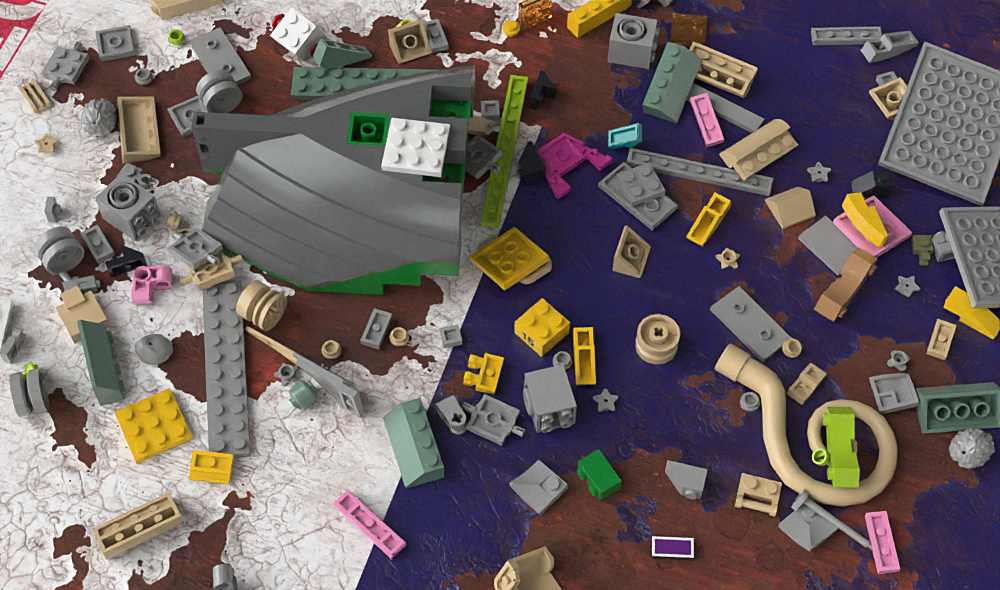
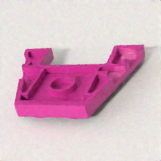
[537,133,613,200]

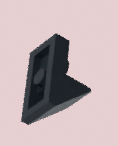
[530,70,556,110]
[105,244,147,278]

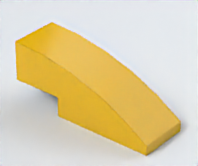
[686,192,731,247]
[842,192,888,248]
[943,286,1000,340]
[573,327,596,385]

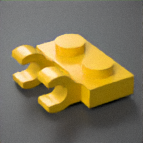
[463,353,504,395]

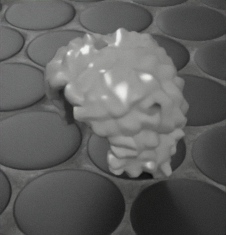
[80,98,118,135]
[949,428,995,469]

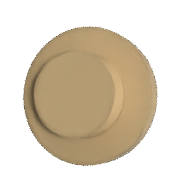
[167,211,181,230]
[389,327,409,346]
[782,338,802,358]
[322,340,341,359]

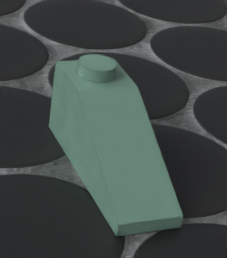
[313,39,372,69]

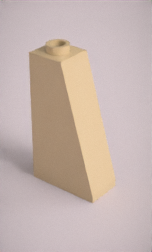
[150,0,224,20]

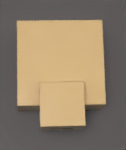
[55,285,110,344]

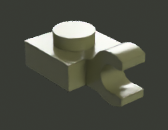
[911,235,933,266]

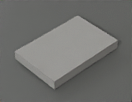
[798,216,858,276]

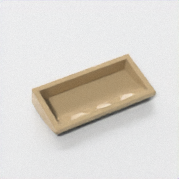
[117,97,160,163]

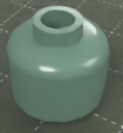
[289,380,319,410]

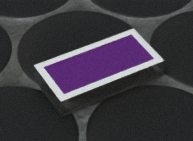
[652,536,694,560]

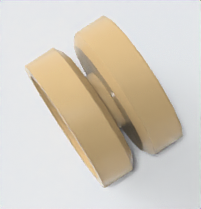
[635,314,680,365]

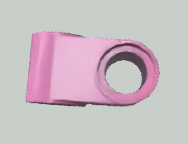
[131,265,172,304]

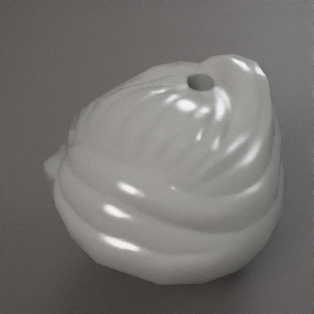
[135,334,173,365]

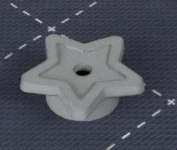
[807,162,831,182]
[895,276,920,297]
[274,363,298,386]
[593,389,619,412]

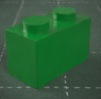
[577,450,622,501]

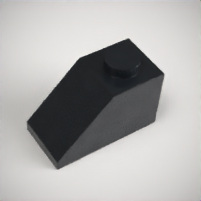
[516,141,546,186]
[850,170,894,198]

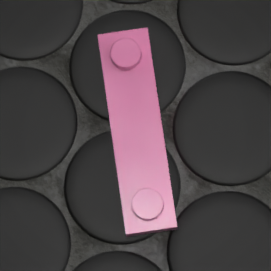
[333,490,406,559]

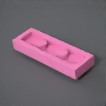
[690,93,724,147]
[865,511,900,574]

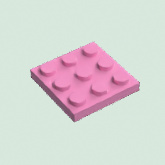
[833,195,912,258]

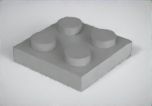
[615,163,665,207]

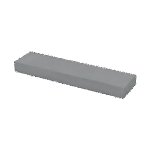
[811,27,882,45]

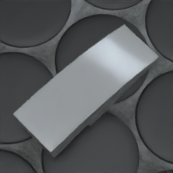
[861,31,919,63]

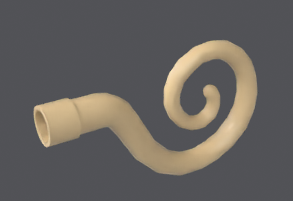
[715,343,898,507]

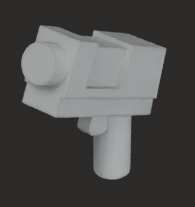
[59,270,101,293]

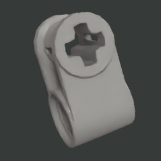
[435,395,467,435]

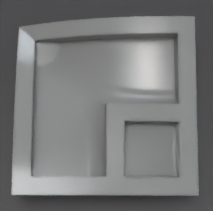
[869,373,919,415]
[509,460,569,516]
[778,503,838,552]

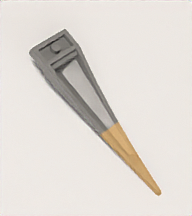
[244,326,365,418]

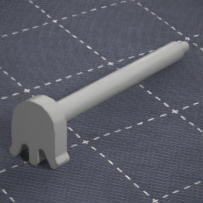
[791,489,872,550]

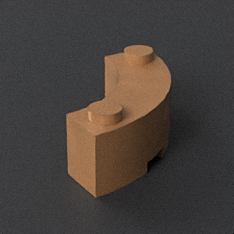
[814,247,878,322]

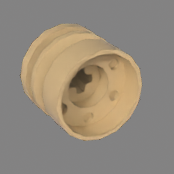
[236,280,287,331]

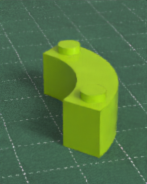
[823,407,860,487]

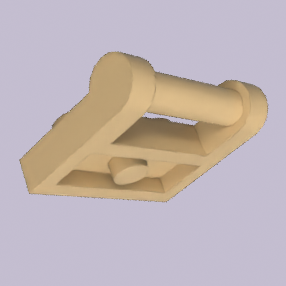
[735,473,782,517]

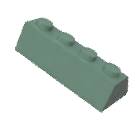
[643,42,702,123]
[77,320,125,406]
[916,382,1000,434]
[383,398,444,489]

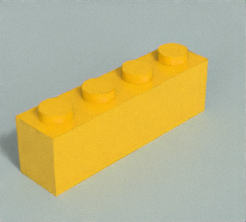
[567,0,632,38]

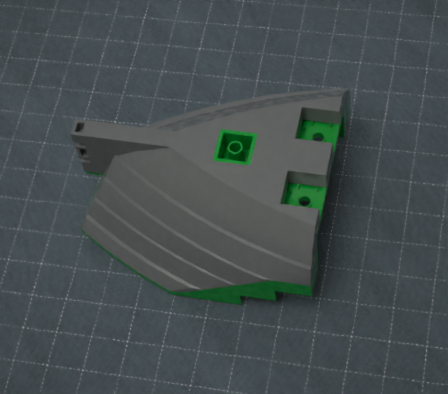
[191,65,476,295]

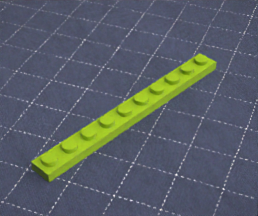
[481,75,528,228]

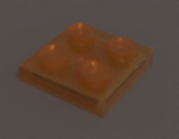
[518,0,552,30]
[670,13,707,46]

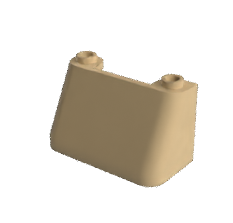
[494,546,562,590]

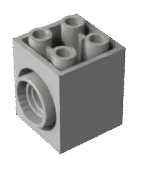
[608,13,660,69]
[95,173,161,241]
[523,365,577,433]

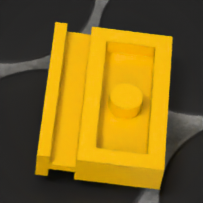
[188,450,234,485]

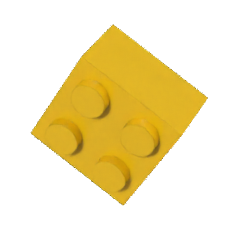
[515,298,570,357]

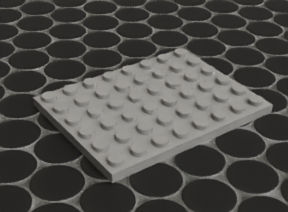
[877,42,1000,206]

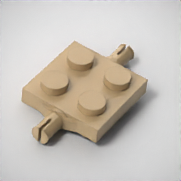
[179,252,243,291]

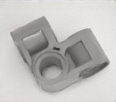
[213,564,238,590]

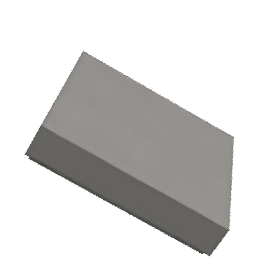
[95,25,136,62]
[167,96,207,138]

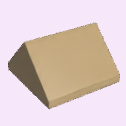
[388,19,432,64]
[869,77,907,120]
[765,187,816,229]
[613,226,651,278]

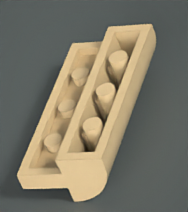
[689,41,758,98]
[719,119,798,181]
[93,492,184,560]

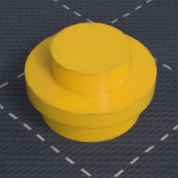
[503,20,520,37]

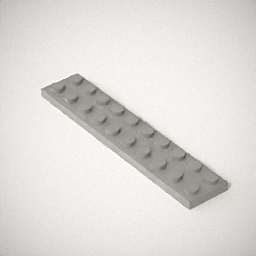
[202,281,251,458]

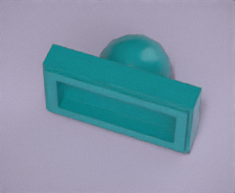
[608,123,642,149]

